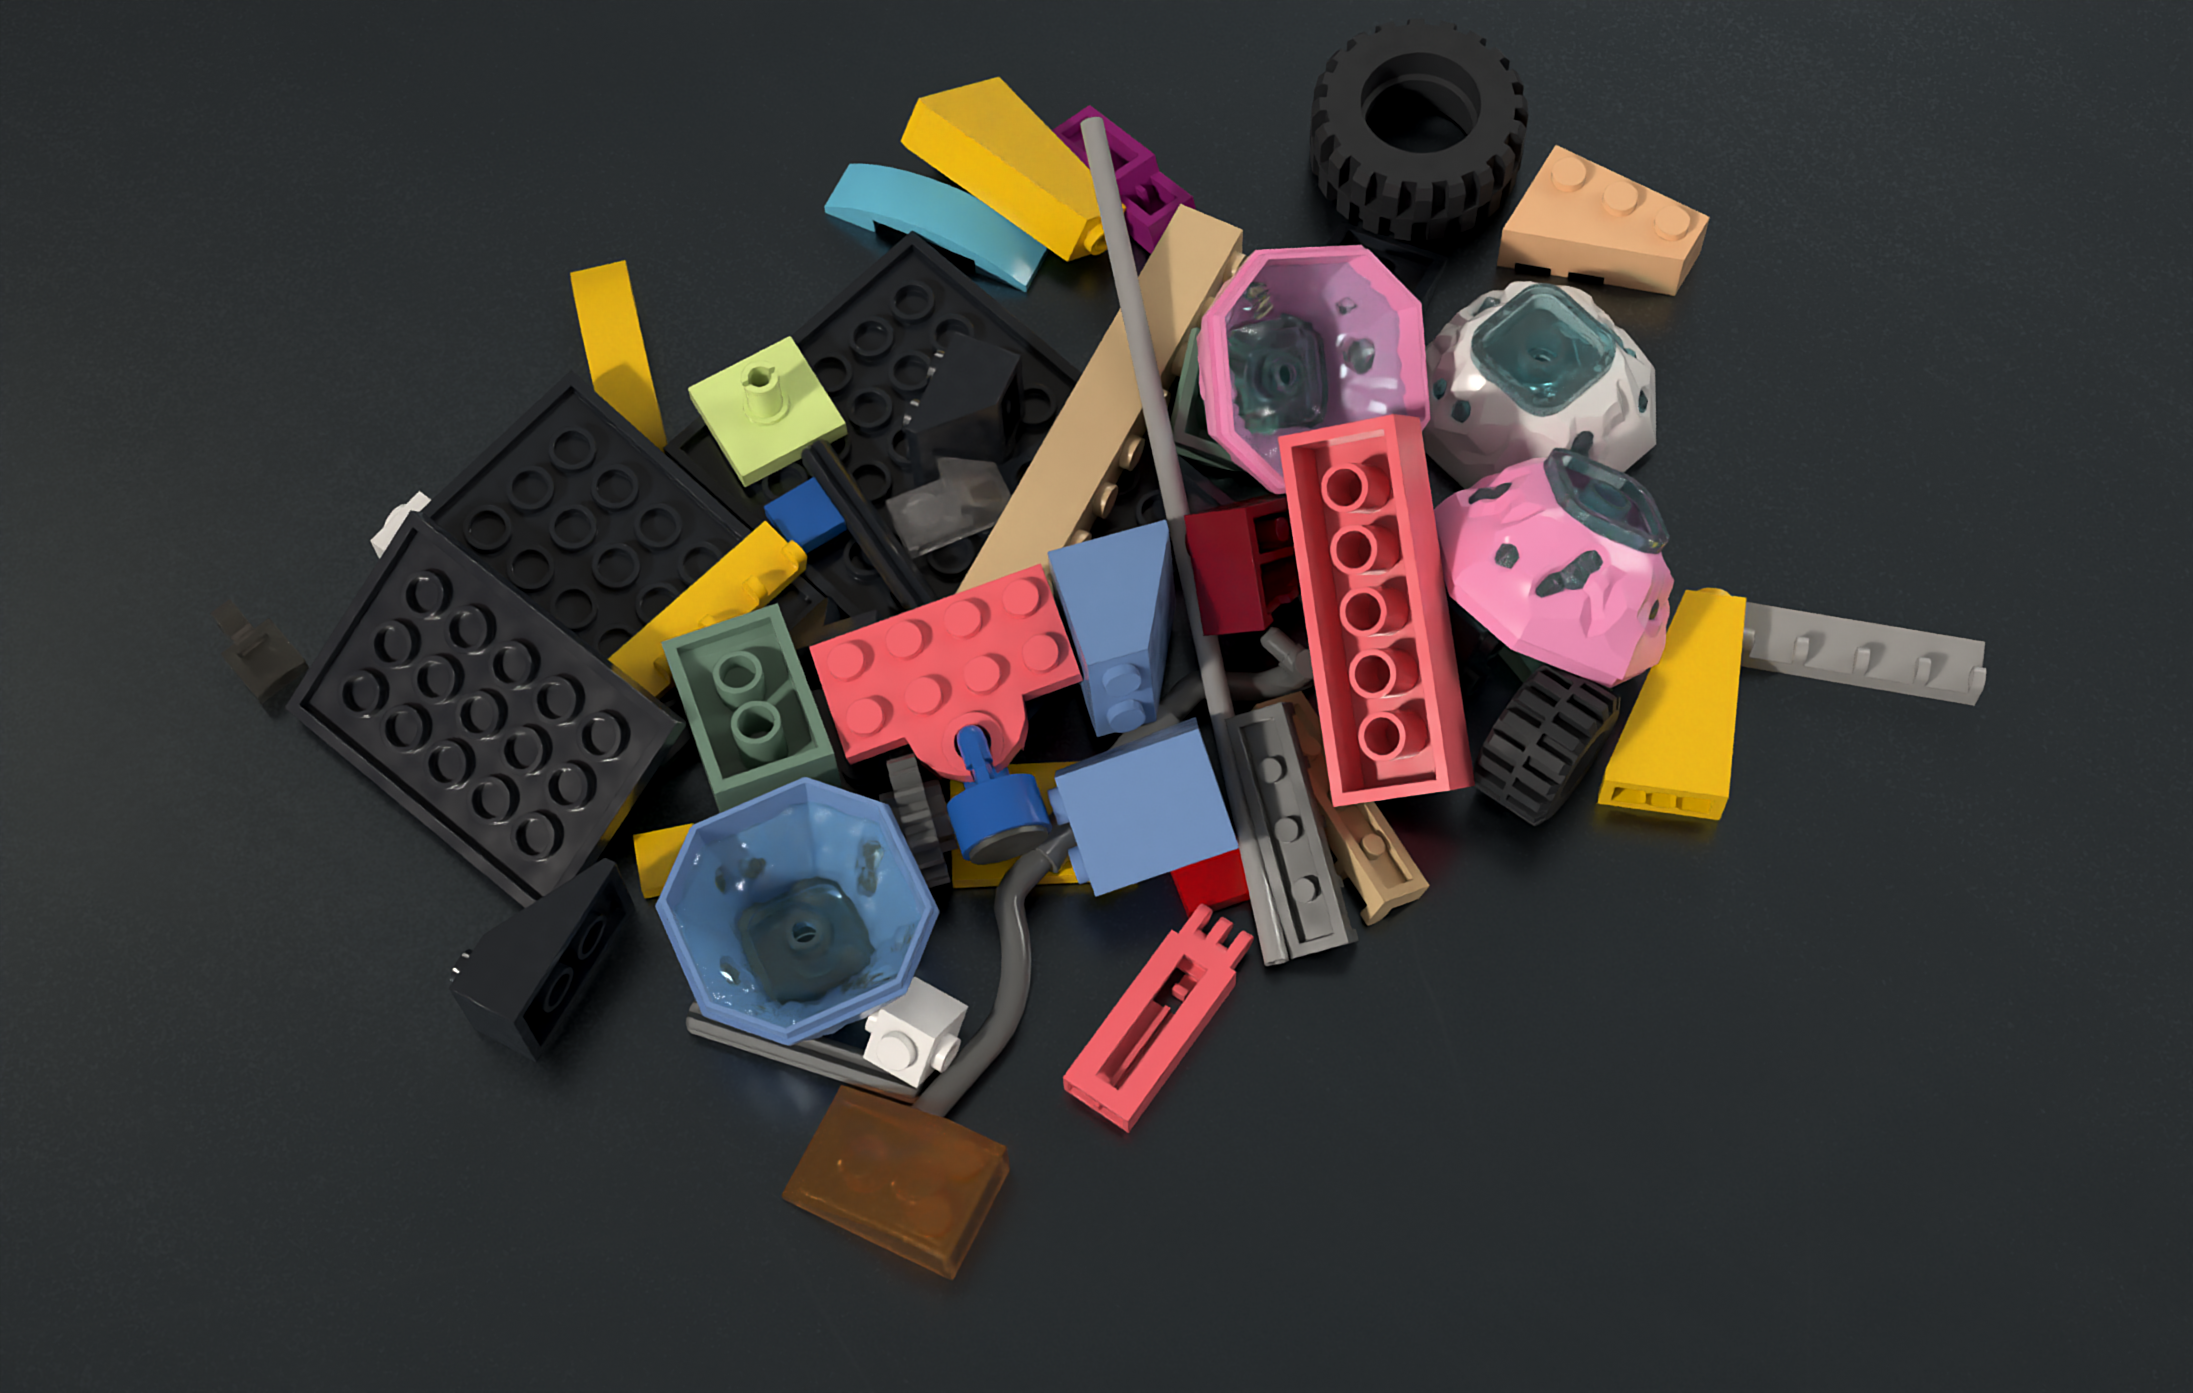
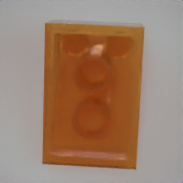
[781,1085,1010,1281]

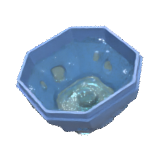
[655,777,939,1046]

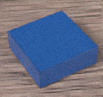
[764,477,847,554]

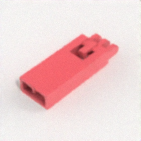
[1063,903,1254,1133]

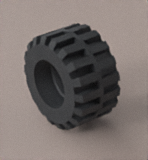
[1473,663,1621,826]

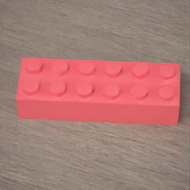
[1278,414,1475,807]

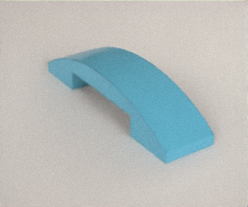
[824,163,1050,292]

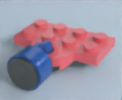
[809,563,1083,865]

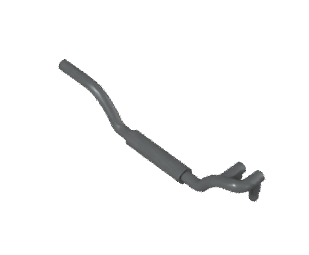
[911,593,1315,1127]

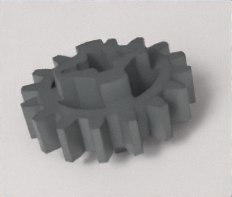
[879,753,958,888]

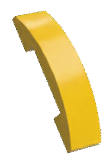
[570,260,668,454]

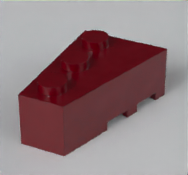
[1184,493,1300,636]

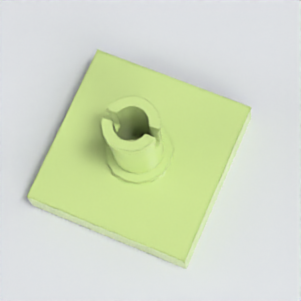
[688,336,848,487]

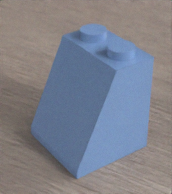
[1047,520,1176,737]
[1047,717,1239,897]

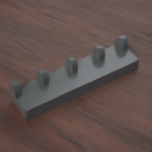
[1224,702,1359,959]

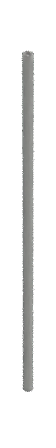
[1080,117,1289,966]

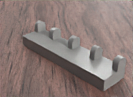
[1740,602,1986,706]

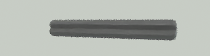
[686,999,925,1103]

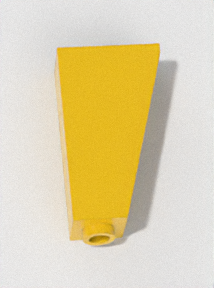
[901,77,1127,262]
[1597,588,1746,820]

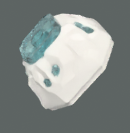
[1422,281,1656,503]

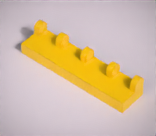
[608,521,807,700]

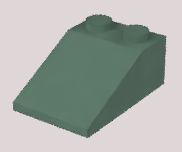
[661,603,842,813]

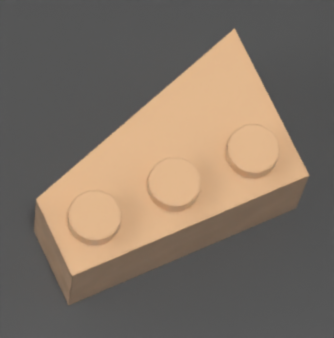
[1497,145,1710,296]

